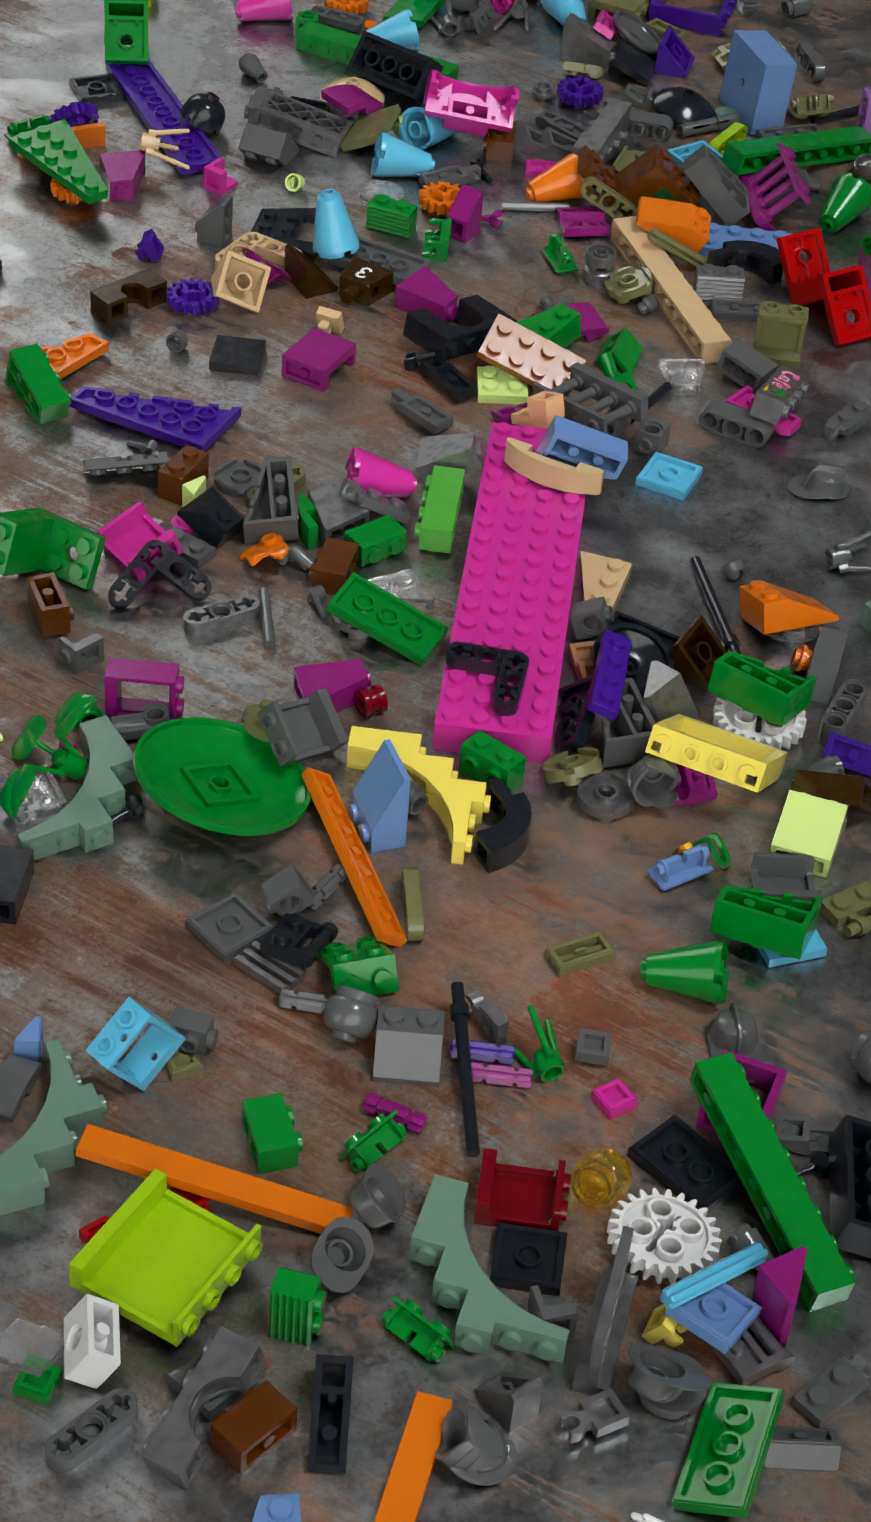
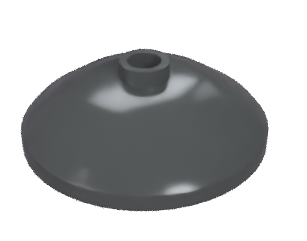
[613,9,661,56]

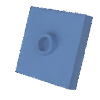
[664,1268,762,1355]

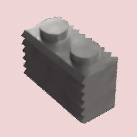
[693,264,745,301]

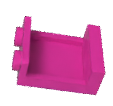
[97,502,183,582]

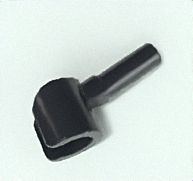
[470,158,493,183]
[404,351,437,371]
[111,794,144,825]
[796,1152,829,1178]

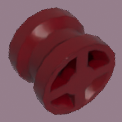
[354,684,388,718]

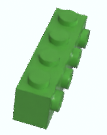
[415,465,465,553]

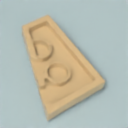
[579,551,632,611]

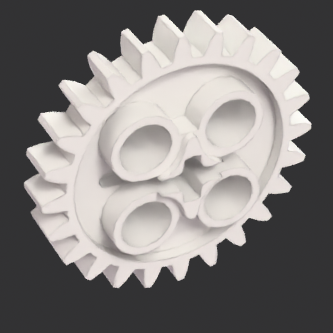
[712,698,807,750]
[606,1188,722,1284]

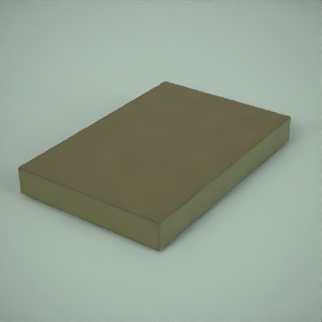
[340,104,401,152]

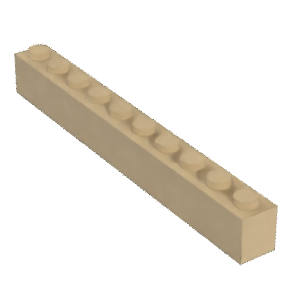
[610,216,732,364]

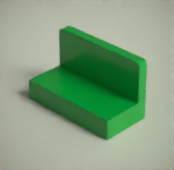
[595,327,643,373]

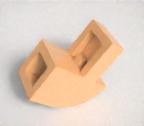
[511,390,565,429]

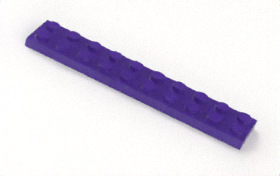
[106,58,222,175]

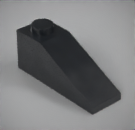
[307,1354,354,1474]

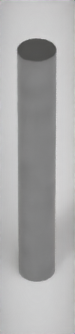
[501,201,570,212]

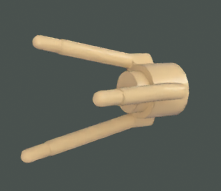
[139,129,190,170]

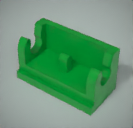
[422,217,452,262]

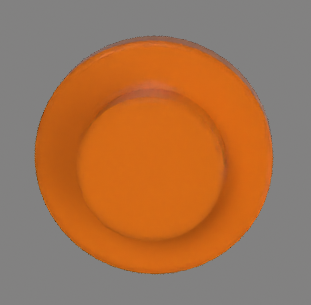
[790,644,814,672]

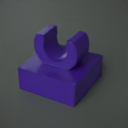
[135,229,164,263]

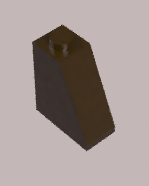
[790,769,871,815]

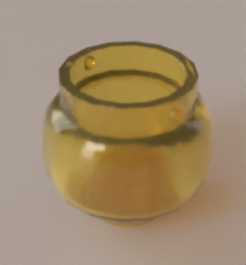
[571,1147,632,1208]

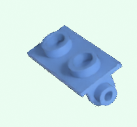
[646,844,714,891]

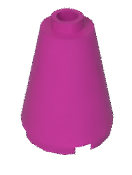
[234,0,293,22]
[342,447,417,498]

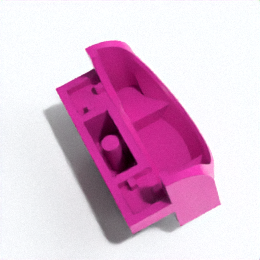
[423,69,519,137]

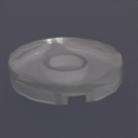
[359,180,405,207]

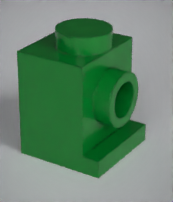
[295,10,320,38]

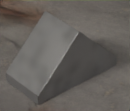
[474,1371,543,1432]

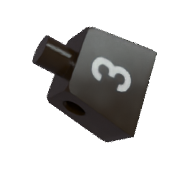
[339,257,394,306]

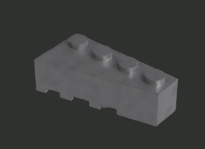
[572,97,632,164]

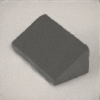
[764,1426,841,1471]

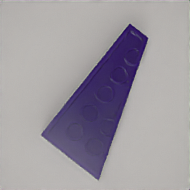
[69,386,241,452]

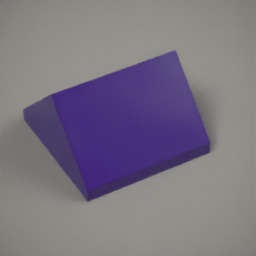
[655,26,695,79]

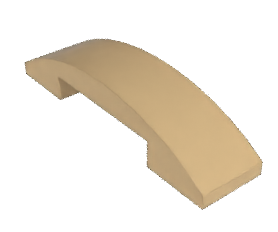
[504,437,604,495]

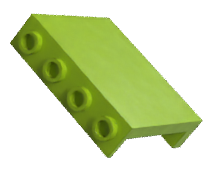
[69,1168,263,1347]

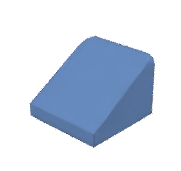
[13,1016,43,1062]

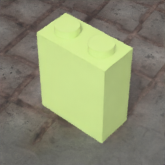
[770,790,848,878]

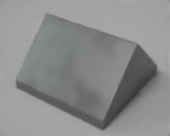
[644,660,699,723]

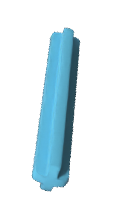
[660,1242,768,1309]

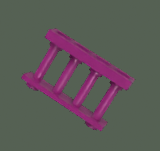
[738,141,811,231]

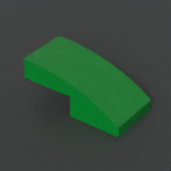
[298,493,318,550]

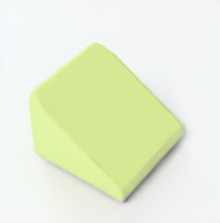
[182,475,206,507]

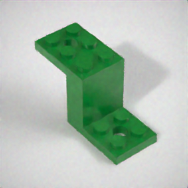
[104,0,148,65]
[0,507,106,590]

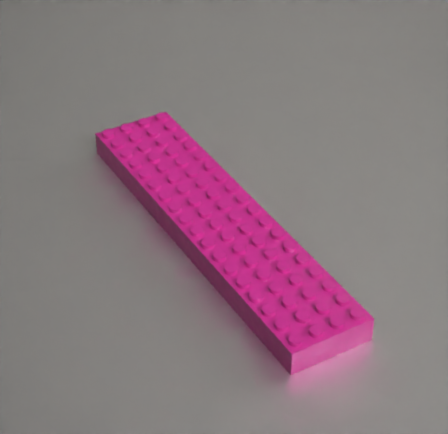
[432,422,586,764]

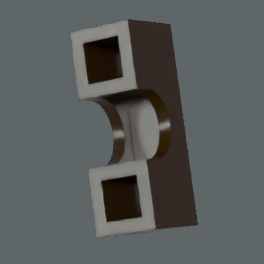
[90,268,167,325]

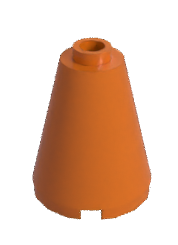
[524,153,590,202]

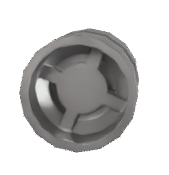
[583,243,617,288]

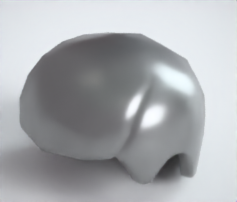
[853,154,871,180]

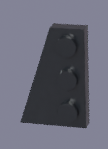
[556,674,595,753]

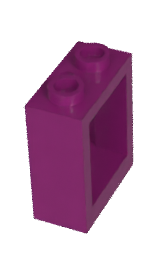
[104,657,184,721]
[696,1049,787,1133]

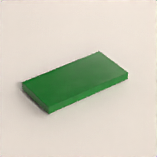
[326,572,449,666]
[672,1382,785,1519]

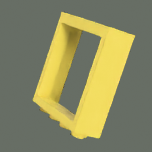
[645,714,788,793]

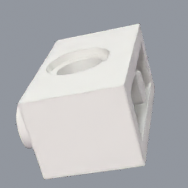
[64,1294,121,1389]

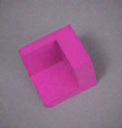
[203,158,237,195]

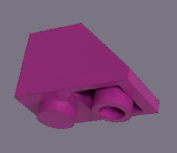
[447,184,484,243]

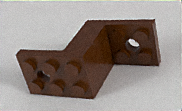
[578,144,701,217]

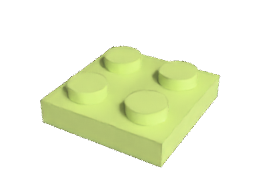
[476,365,528,405]

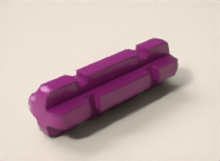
[471,1062,533,1088]
[363,1092,428,1133]

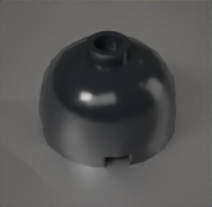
[180,92,226,134]

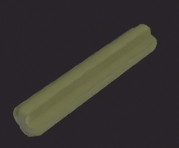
[647,228,707,268]

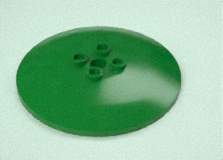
[133,717,311,836]

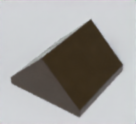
[284,243,339,299]
[671,615,727,691]

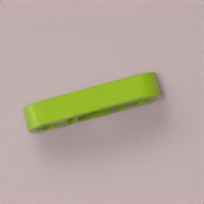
[709,122,748,155]

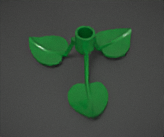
[0,692,98,819]

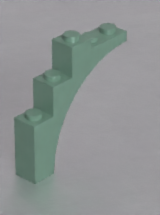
[17,715,137,861]
[0,1038,108,1216]
[409,1174,570,1363]

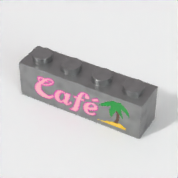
[749,364,811,425]

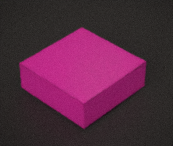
[591,1078,638,1120]

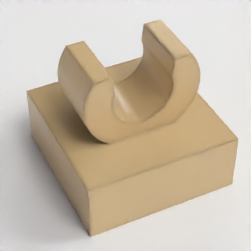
[316,306,344,335]

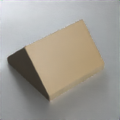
[211,250,271,313]

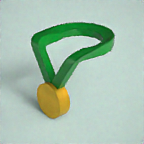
[676,833,732,869]

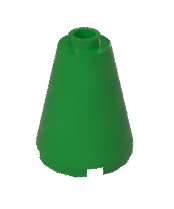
[819,173,871,233]
[640,940,729,1004]

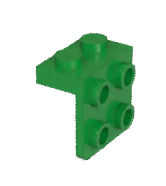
[318,937,399,996]

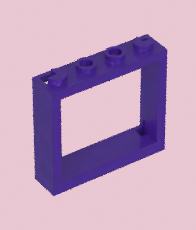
[648,0,737,36]

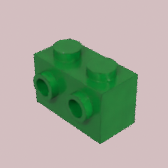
[459,730,526,792]

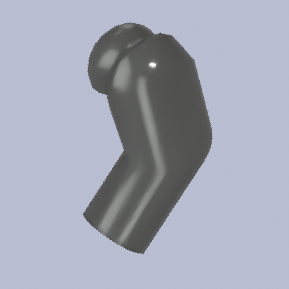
[540,295,575,311]

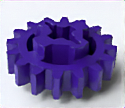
[557,76,603,108]
[49,101,99,127]
[166,278,219,316]

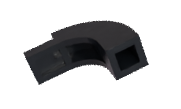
[707,240,783,285]
[473,777,532,873]

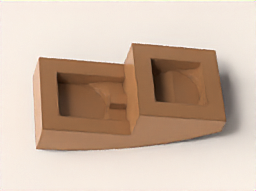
[567,641,595,680]

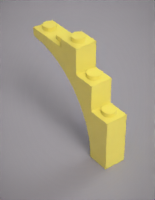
[347,726,491,865]

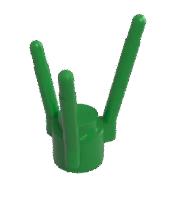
[506,1005,565,1082]

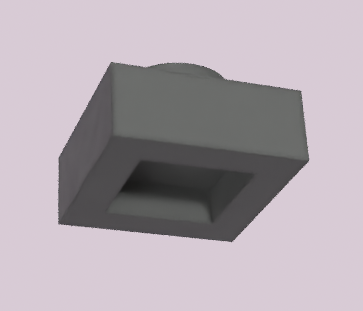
[575,1028,612,1066]

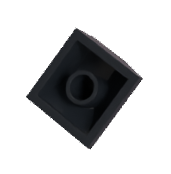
[177,487,245,550]

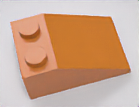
[636,196,711,253]
[740,580,839,635]

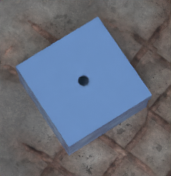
[719,30,798,135]

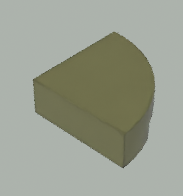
[165,1049,204,1082]

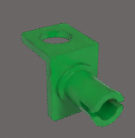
[596,351,637,391]

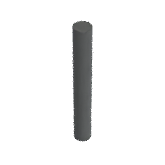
[258,588,275,649]

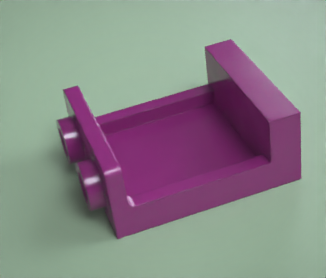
[281,328,356,392]

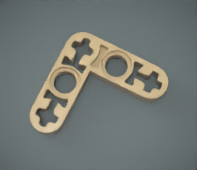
[215,232,302,269]

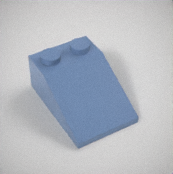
[348,739,411,853]

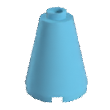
[541,0,588,26]
[366,9,420,51]
[399,106,457,151]
[371,132,435,177]
[313,189,360,259]

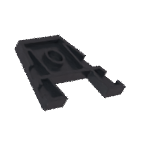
[251,208,318,262]

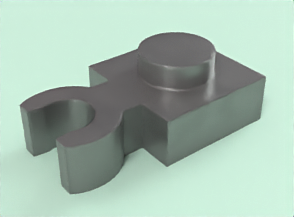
[465,990,509,1047]
[559,1388,630,1443]

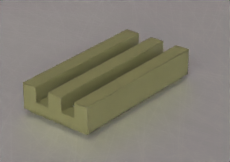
[544,931,616,977]

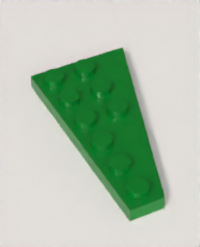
[9,119,108,205]

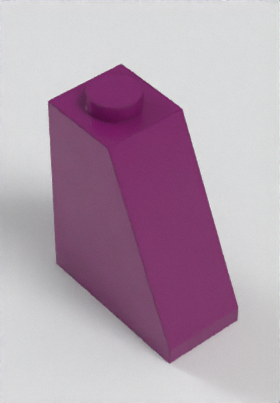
[99,150,145,202]
[395,266,458,322]
[293,659,372,713]

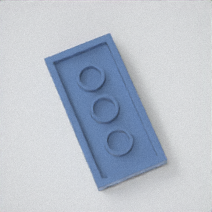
[698,222,792,256]

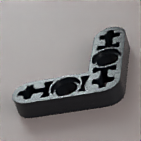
[108,540,212,609]
[446,642,529,716]

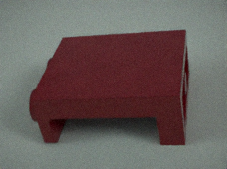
[474,1148,571,1231]

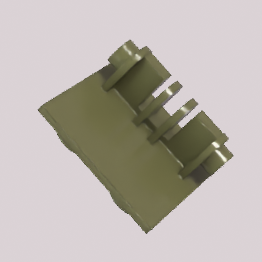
[787,92,836,119]

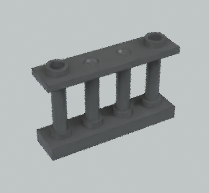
[533,362,648,434]

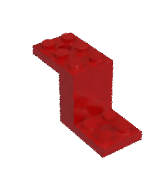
[776,228,871,346]

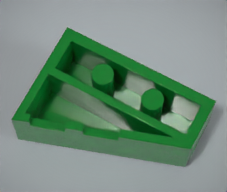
[517,304,581,348]
[5,343,71,424]
[708,651,817,727]
[709,885,823,960]

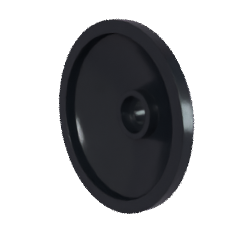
[652,87,715,129]
[592,623,674,699]

